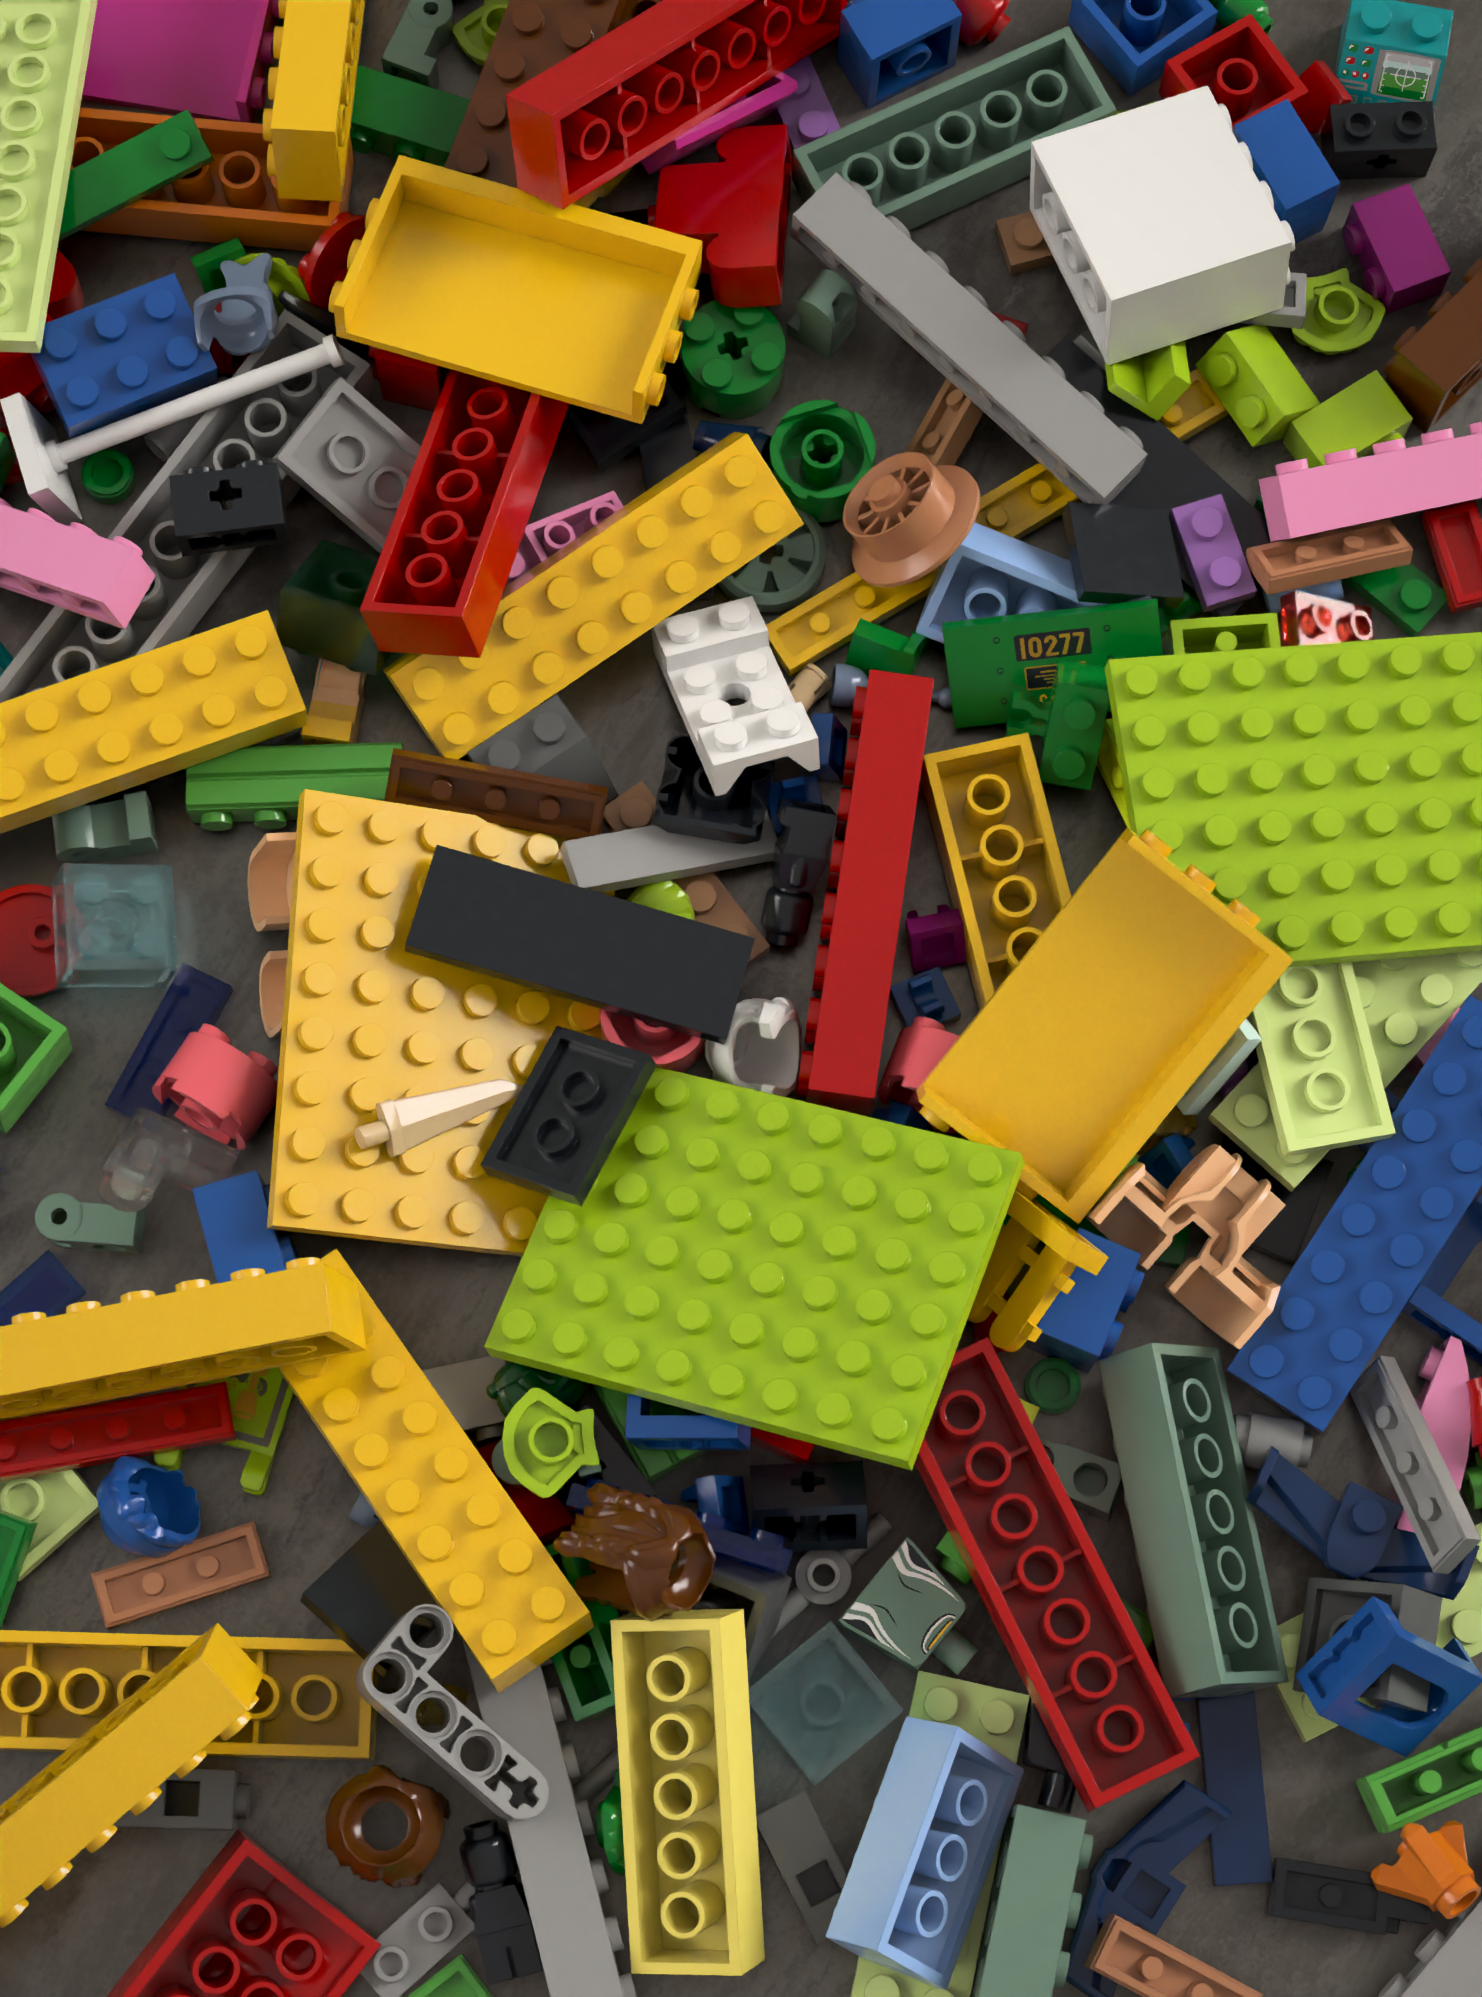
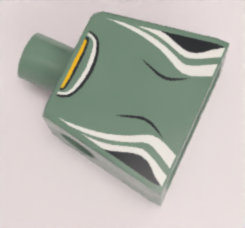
[836,1537,979,1675]

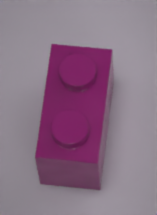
[1342,183,1451,315]

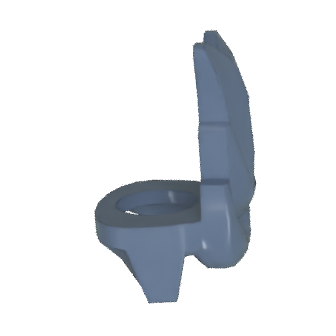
[194,253,279,356]

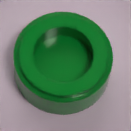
[81,449,136,505]
[1024,1358,1081,1416]

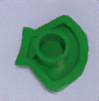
[596,1769,625,1876]

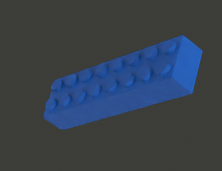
[1226,995,1482,1434]

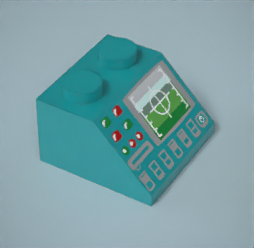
[1334,0,1454,108]

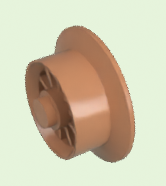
[843,452,980,588]

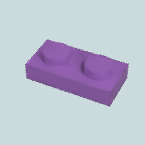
[774,56,841,154]
[1169,494,1257,612]

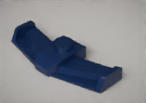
[1246,1446,1479,1600]
[1066,1780,1233,1997]

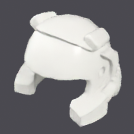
[705,997,802,1097]

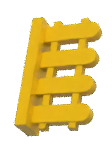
[939,1132,1109,1352]

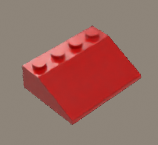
[106,1828,381,1997]

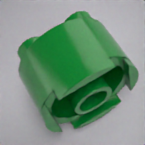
[681,300,785,420]
[769,400,876,522]

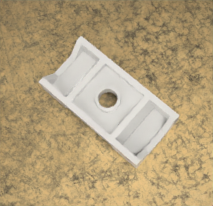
[651,596,820,796]

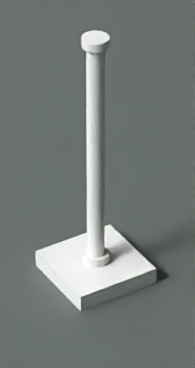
[0,334,345,526]

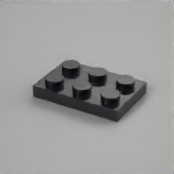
[480,1026,657,1207]

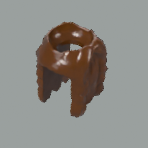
[553,1483,716,1622]
[325,1764,451,1888]

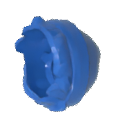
[97,1456,202,1558]

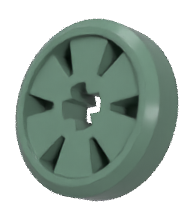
[717,506,826,612]

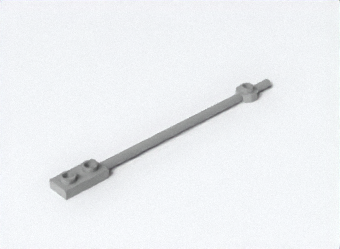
[360,1512,893,1997]

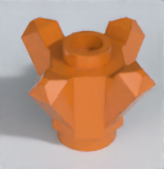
[1371,1820,1481,1919]

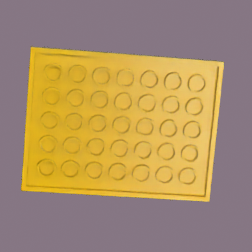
[267,789,615,1257]

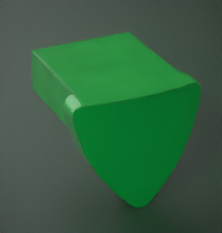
[845,618,930,676]

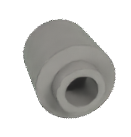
[1234,1411,1313,1470]

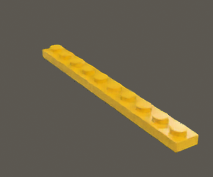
[766,368,1228,677]

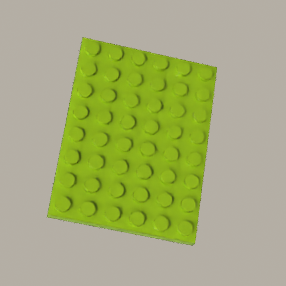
[1104,632,1482,967]
[484,1067,1025,1471]

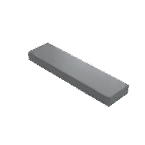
[560,809,777,893]
[1349,1356,1482,1574]

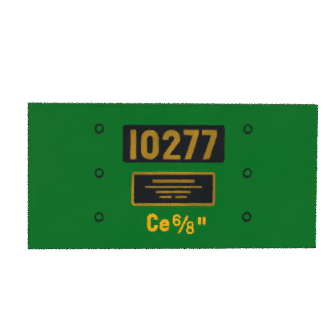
[942,599,1163,728]

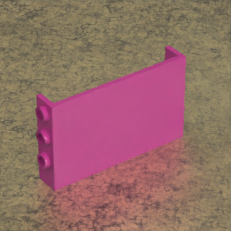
[82,0,280,123]

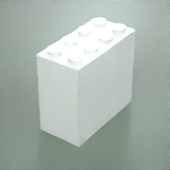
[1030,85,1295,366]

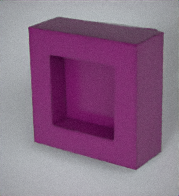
[905,904,966,973]

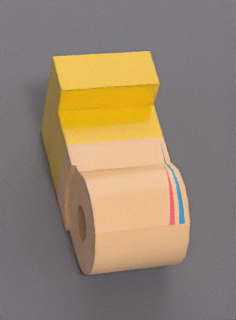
[301,651,367,745]

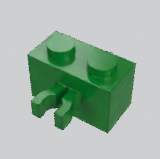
[1006,659,1110,790]

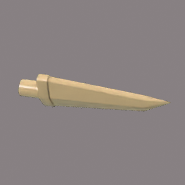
[354,1079,523,1157]

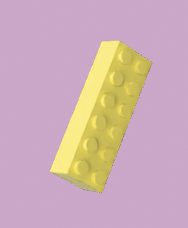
[610,1609,765,1976]

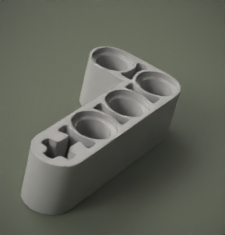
[356,1604,549,1822]

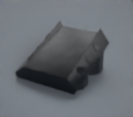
[652,734,775,845]

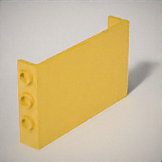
[328,155,703,424]
[916,827,1293,1224]

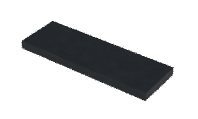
[1046,335,1287,617]
[405,845,755,1045]

